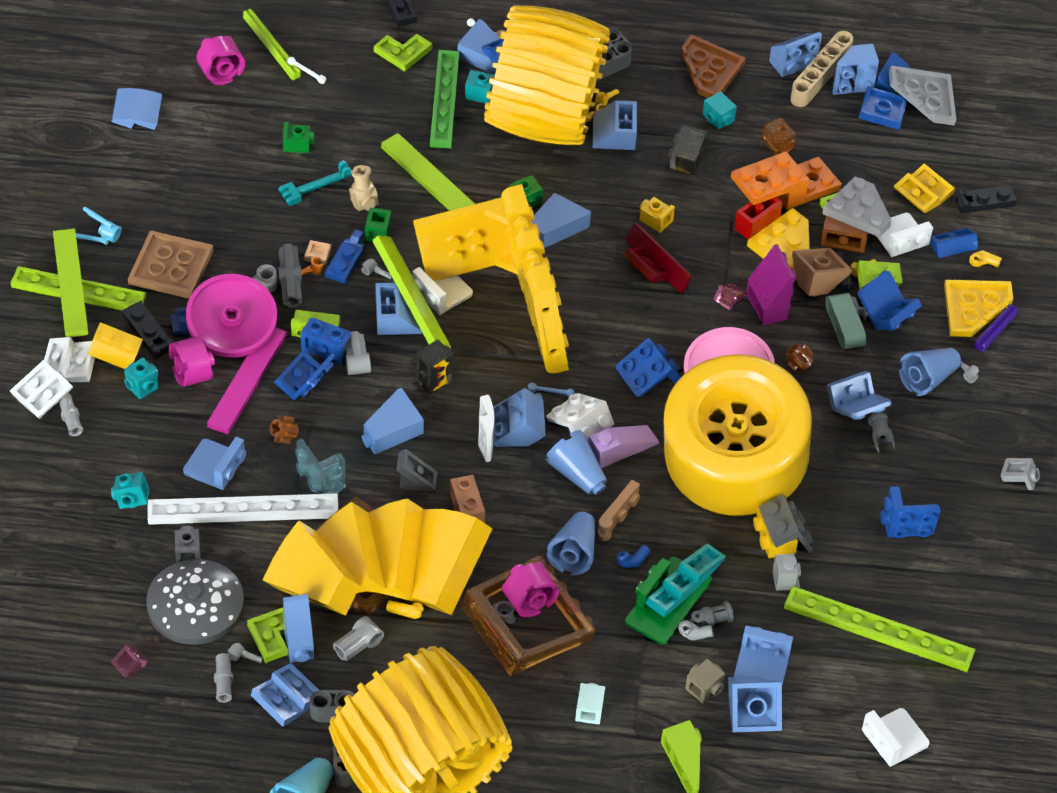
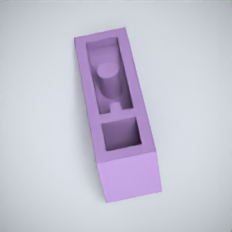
[588,425,659,468]

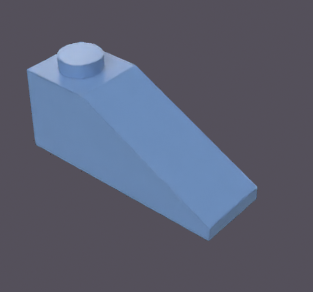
[283,594,314,663]

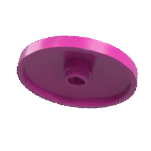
[186,274,277,358]

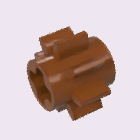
[785,343,814,371]
[270,415,299,444]

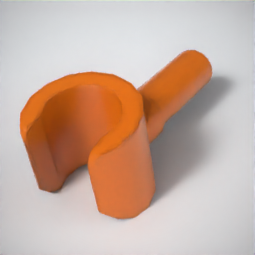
[301,257,324,275]

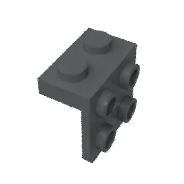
[758,494,814,552]

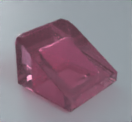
[713,282,747,310]
[110,644,148,678]

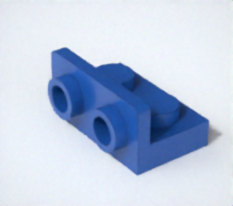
[301,318,351,365]

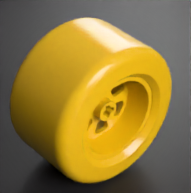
[664,354,812,516]

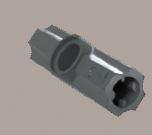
[278,244,302,308]

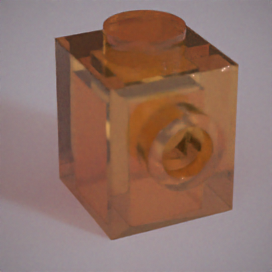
[762,118,796,155]

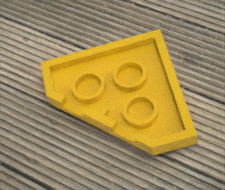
[747,208,810,283]
[944,280,1013,337]

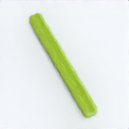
[243,9,301,80]

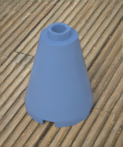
[899,348,961,396]
[545,430,607,495]
[547,512,595,575]

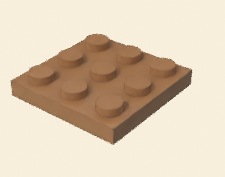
[128,230,214,299]

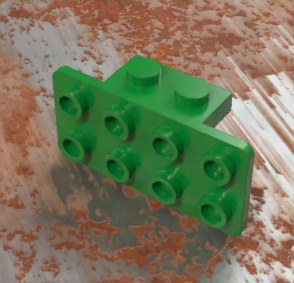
[625,557,712,645]

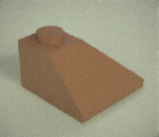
[792,248,852,297]

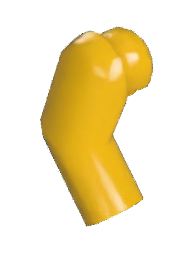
[969,250,1002,268]
[386,600,424,619]

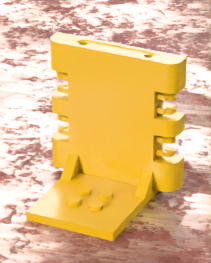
[413,184,569,373]

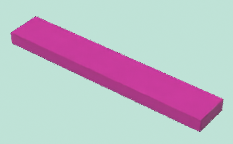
[207,328,287,435]

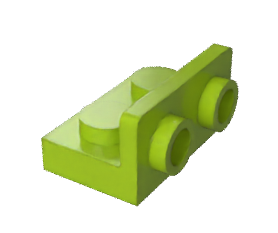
[291,310,340,338]

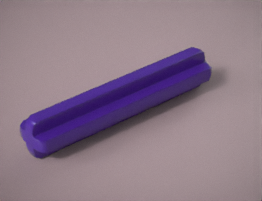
[974,304,1018,352]

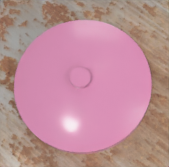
[684,327,775,374]

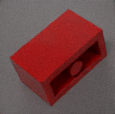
[734,197,782,240]

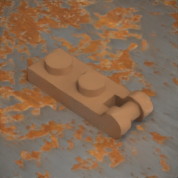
[597,480,640,541]

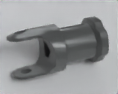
[868,412,895,453]
[689,601,734,627]

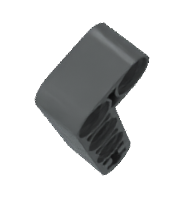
[597,28,632,81]
[309,690,355,787]

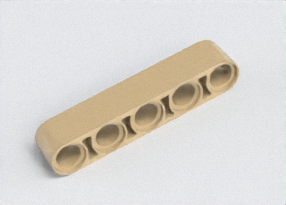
[790,31,853,107]

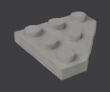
[889,66,956,126]
[823,177,891,237]

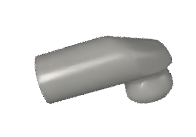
[678,620,714,641]

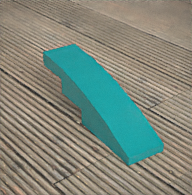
[645,543,726,617]

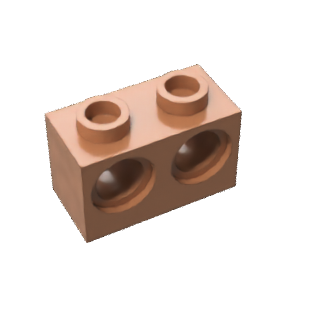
[450,475,485,523]

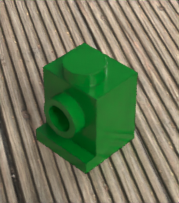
[283,122,314,153]
[365,208,391,242]

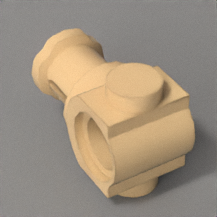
[349,165,379,211]

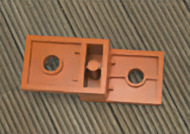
[731,152,842,210]

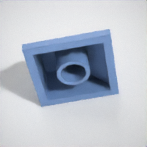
[728,677,782,732]

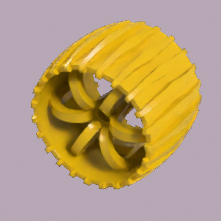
[484,6,610,145]
[329,646,512,793]

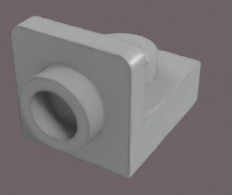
[1000,458,1040,490]

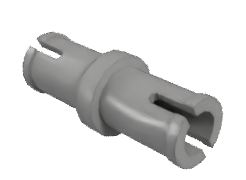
[58,393,83,436]
[214,653,234,703]

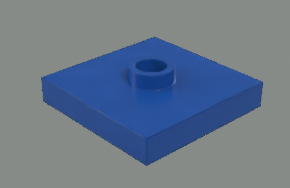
[859,86,907,130]

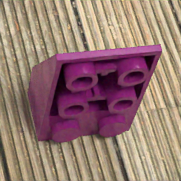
[746,244,796,326]

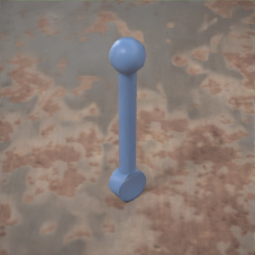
[528,383,575,397]

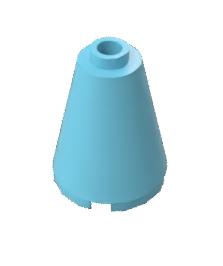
[270,758,334,793]

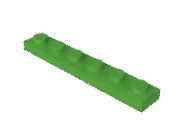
[430,50,459,148]

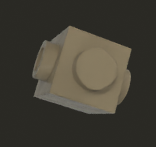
[685,659,725,704]

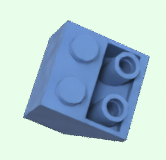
[769,32,822,77]
[832,44,879,95]
[593,101,637,150]
[376,283,422,335]
[493,388,546,447]

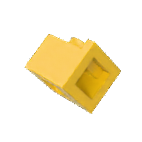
[639,197,675,233]

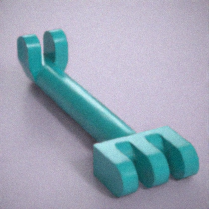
[278,160,352,206]

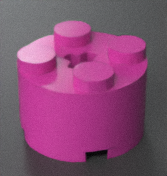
[197,36,245,85]
[169,335,215,387]
[502,562,559,618]

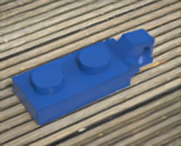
[325,229,364,284]

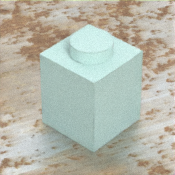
[575,683,605,725]

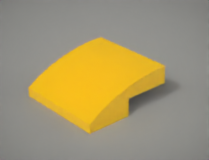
[893,164,955,213]

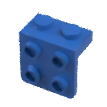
[858,271,922,331]
[616,338,681,398]
[274,350,335,400]
[880,486,940,538]

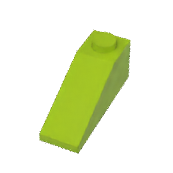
[661,720,702,793]

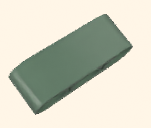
[825,293,866,350]

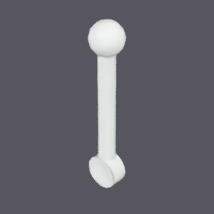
[287,57,327,84]

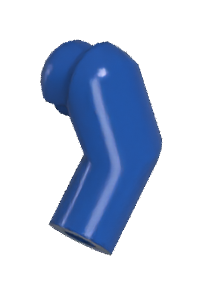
[617,545,651,568]

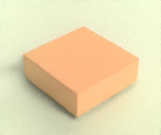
[304,240,332,265]

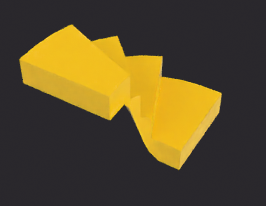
[263,499,492,615]

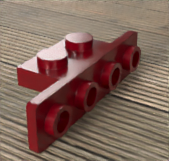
[624,223,692,293]

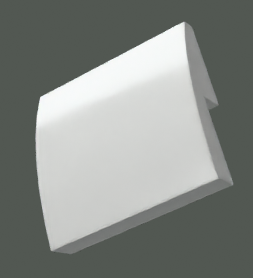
[44,337,95,382]
[10,360,73,419]
[478,395,494,462]

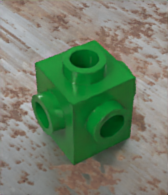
[509,175,543,209]

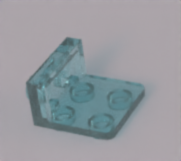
[295,438,346,494]

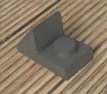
[396,449,438,492]

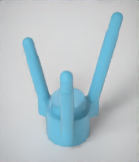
[76,207,122,245]

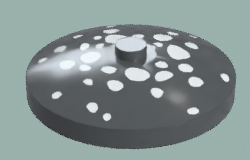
[146,559,244,645]

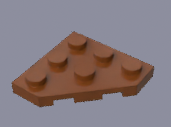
[681,34,746,98]

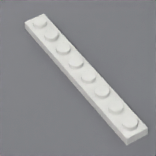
[148,494,338,524]

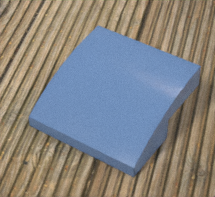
[111,88,162,130]
[251,663,319,727]

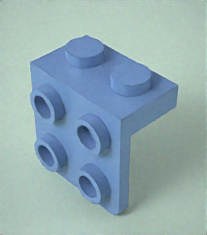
[826,371,891,420]
[183,437,246,490]
[734,626,793,684]

